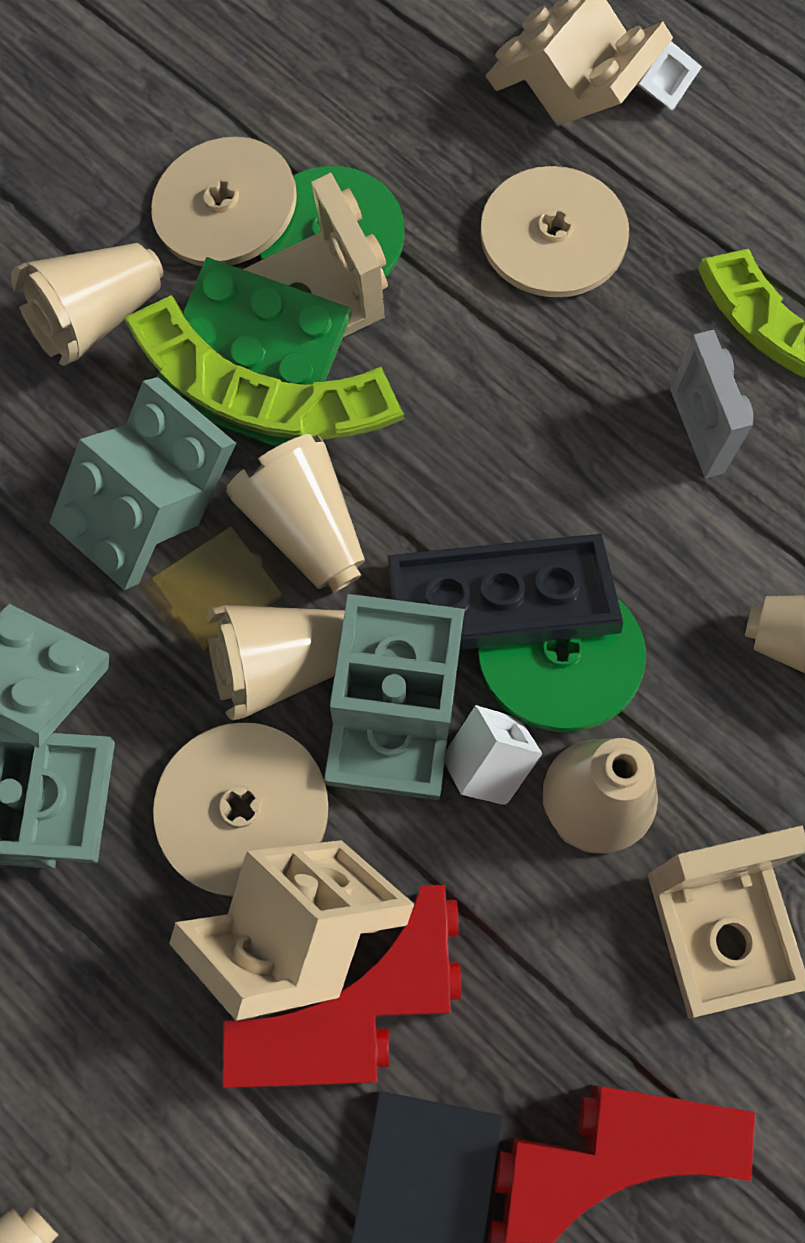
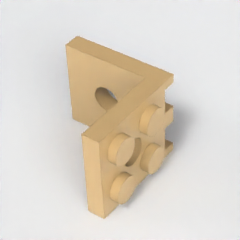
[243,173,388,337]
[647,826,805,1018]

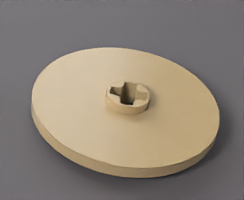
[152,137,297,266]
[481,166,629,297]
[153,723,328,897]

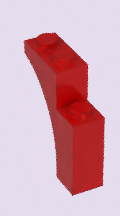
[223,885,462,1088]
[488,1085,756,1243]

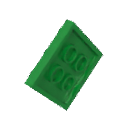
[157,257,352,449]

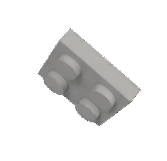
[670,330,753,478]

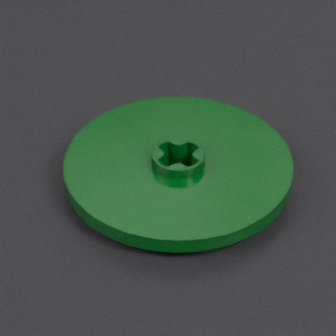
[260,166,404,277]
[478,599,646,732]

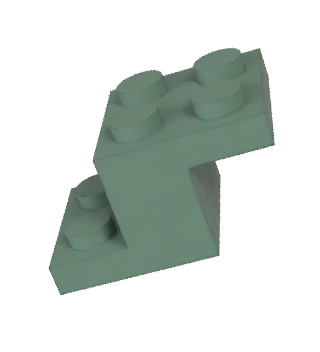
[49,377,236,590]
[324,594,464,800]
[0,604,109,748]
[0,729,115,869]

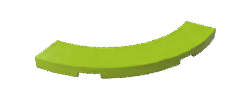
[698,249,805,378]
[124,295,405,440]

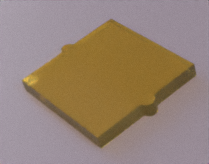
[152,527,282,650]

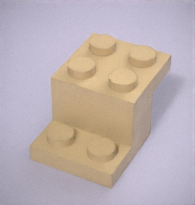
[486,0,673,126]
[169,840,414,1021]

